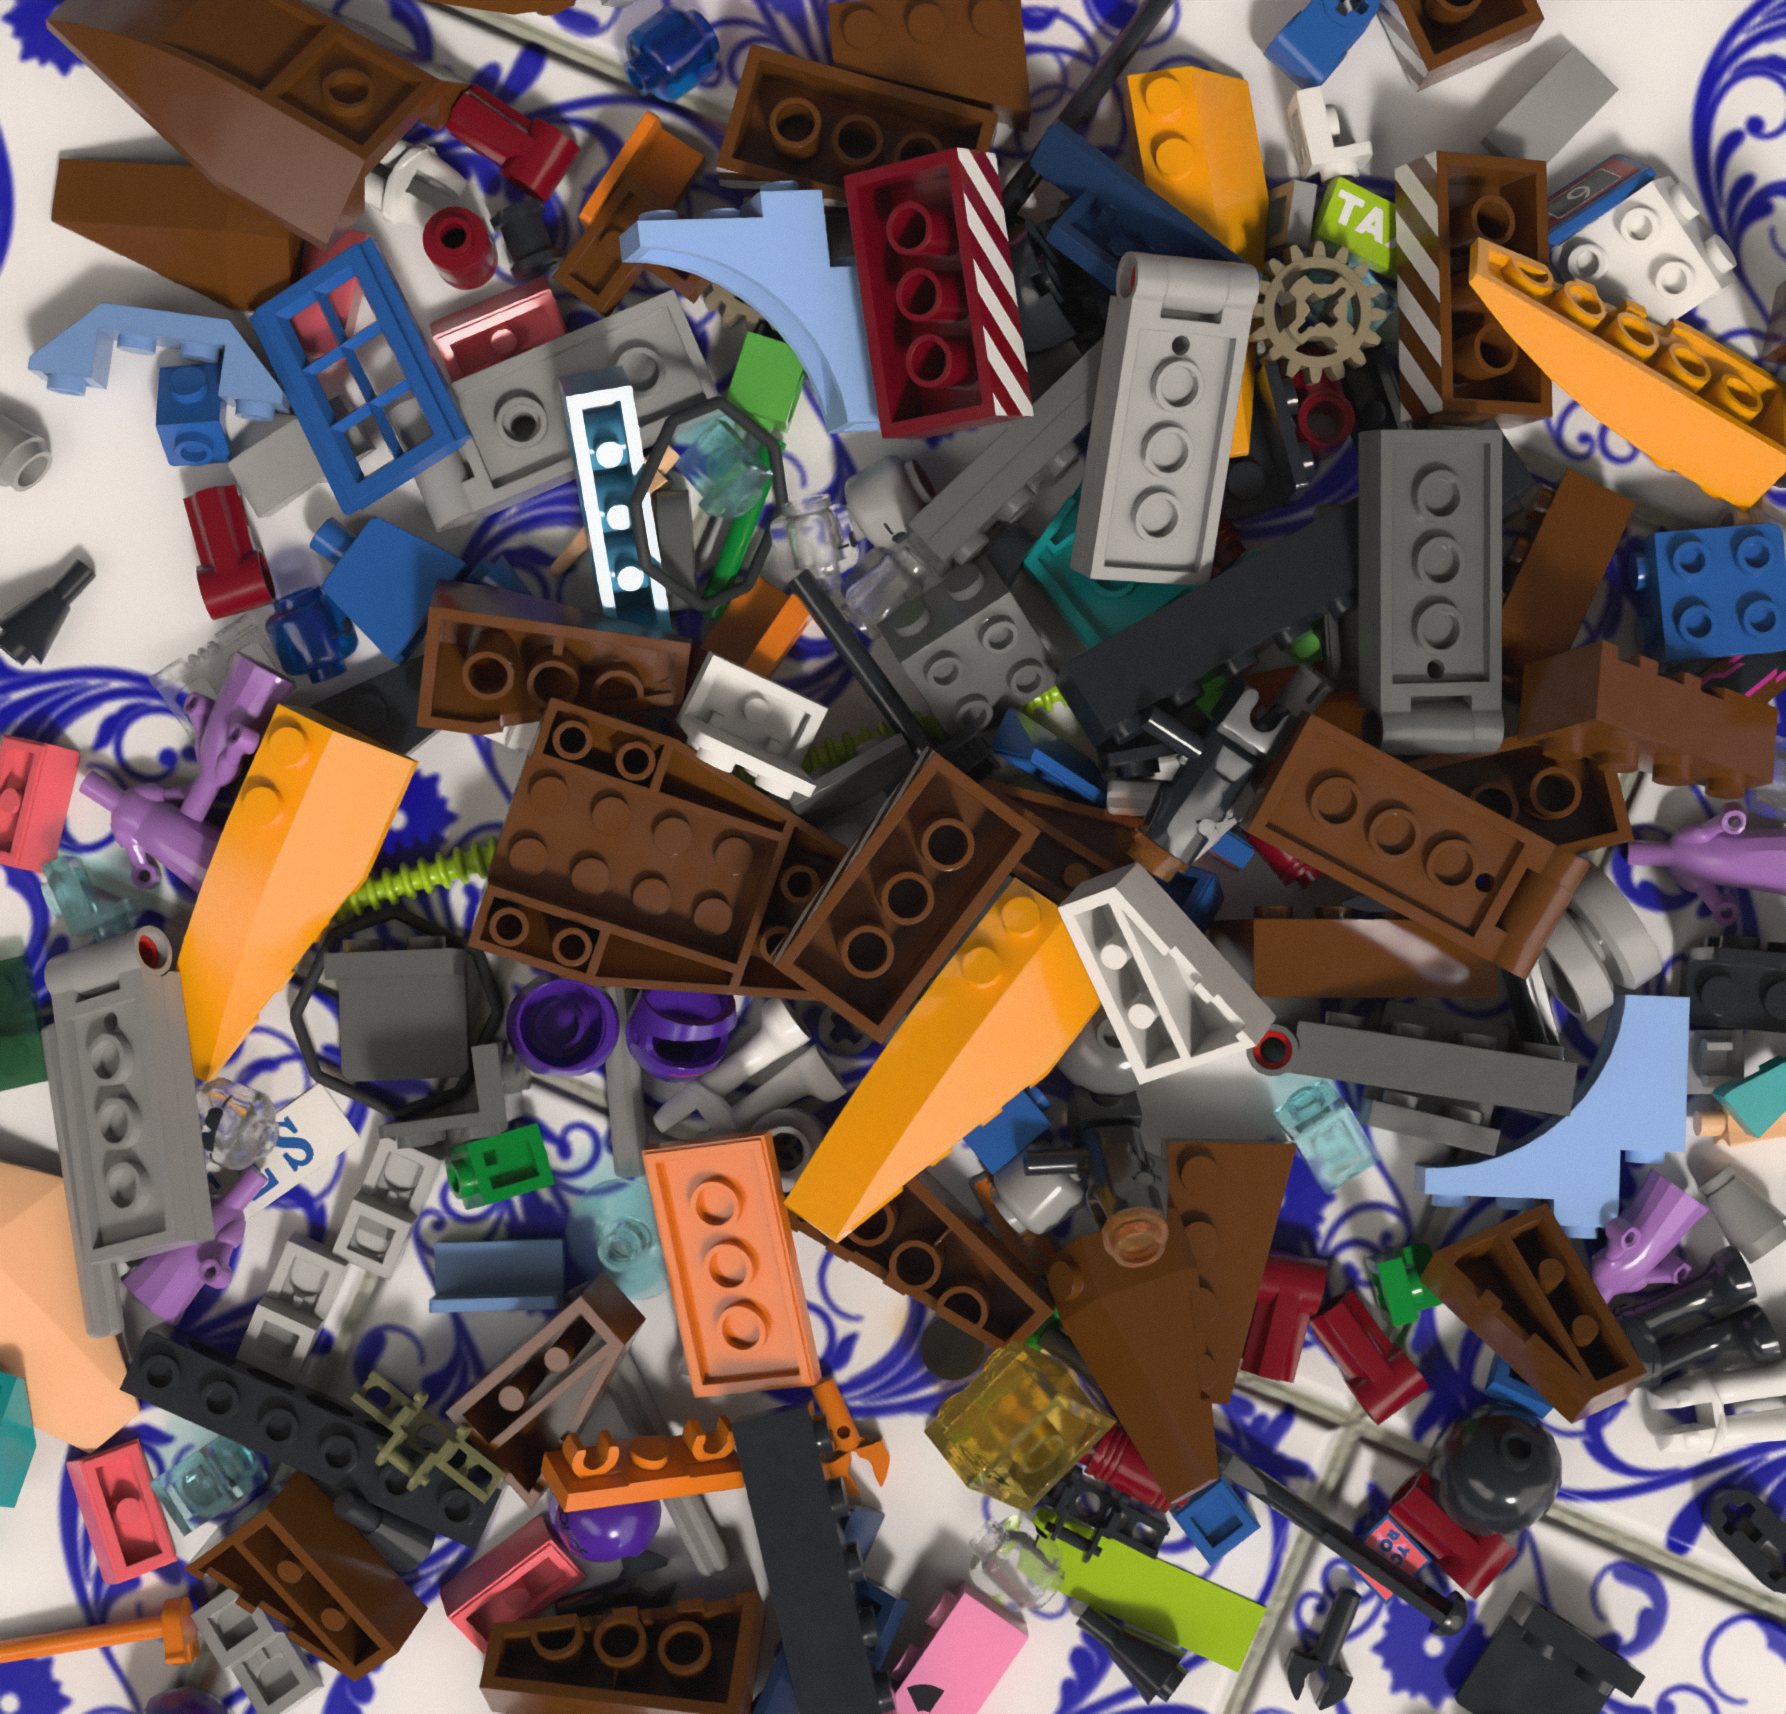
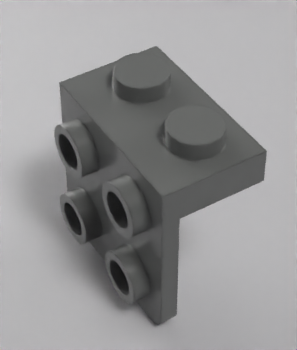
[876,554,1060,739]
[324,936,471,1082]
[378,1040,531,1149]

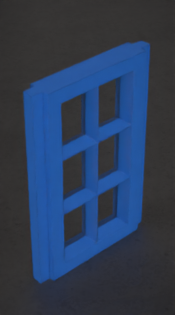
[249,237,474,515]

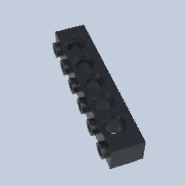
[119,1322,509,1550]

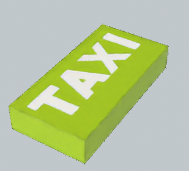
[1310,176,1397,282]

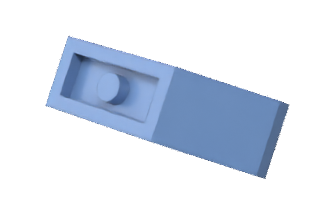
[28,302,294,422]

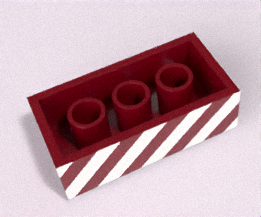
[843,147,1034,439]

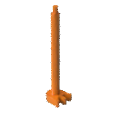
[0,1596,201,1666]

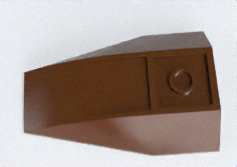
[46,0,474,252]
[467,696,850,1001]

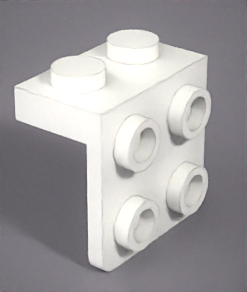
[1551,176,1739,327]
[675,650,828,800]

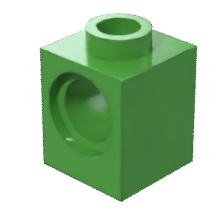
[726,331,807,434]

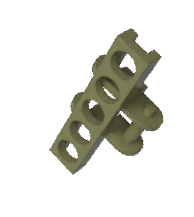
[350,1370,507,1504]

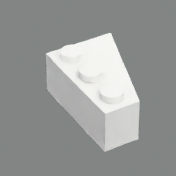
[1057,862,1277,1084]

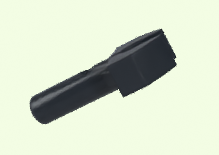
[555,1550,677,1617]
[1284,1587,1362,1710]

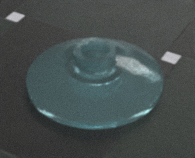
[566,1179,671,1301]

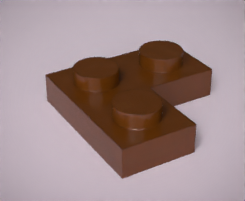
[552,173,711,318]

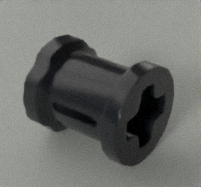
[490,198,565,282]

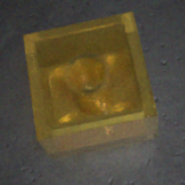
[924,1339,1117,1513]

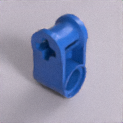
[1263,0,1380,89]

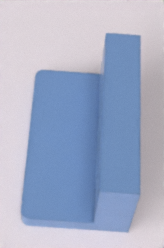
[429,1237,566,1313]

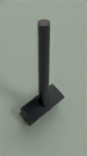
[788,569,1001,798]

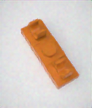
[541,1415,745,1512]

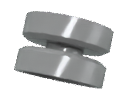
[1539,855,1662,1022]

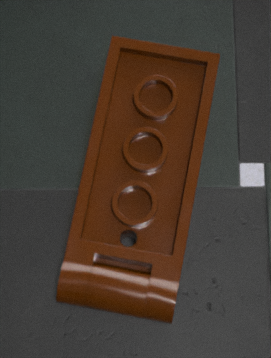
[1239,709,1591,980]

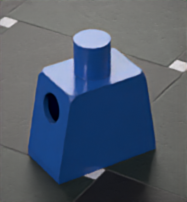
[309,516,473,665]

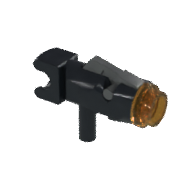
[1127,677,1298,882]
[1023,1086,1169,1268]

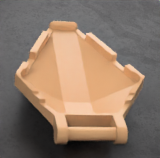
[0,1159,143,1454]

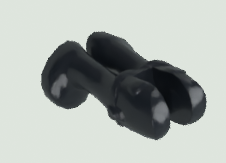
[1612,1244,1782,1390]

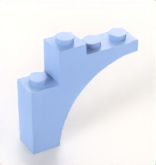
[619,181,881,434]
[1414,994,1690,1239]

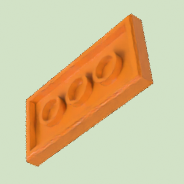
[641,1129,822,1398]

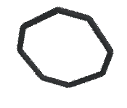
[629,396,789,612]
[290,907,504,1119]

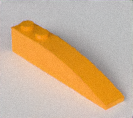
[1123,66,1269,458]
[1469,237,1786,511]
[174,704,419,1083]
[784,877,1102,1243]

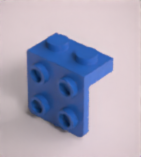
[1628,523,1786,667]

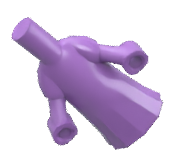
[179,651,297,822]
[79,771,223,895]
[1626,802,1786,926]
[121,1164,268,1325]
[1590,1168,1709,1304]

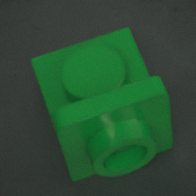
[446,1123,555,1210]
[1365,1242,1443,1327]

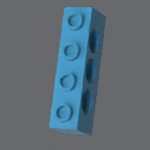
[558,366,672,633]

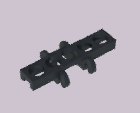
[1006,1450,1171,1564]

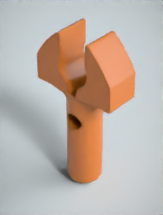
[811,1376,890,1497]

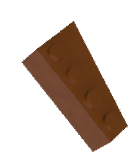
[1517,640,1778,799]
[1209,906,1497,998]
[1161,1138,1297,1404]
[787,1168,1056,1358]
[479,1590,766,1714]

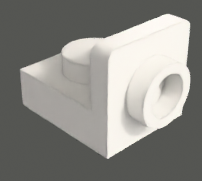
[1287,86,1373,185]

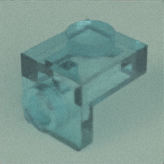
[674,419,774,520]
[41,855,144,942]

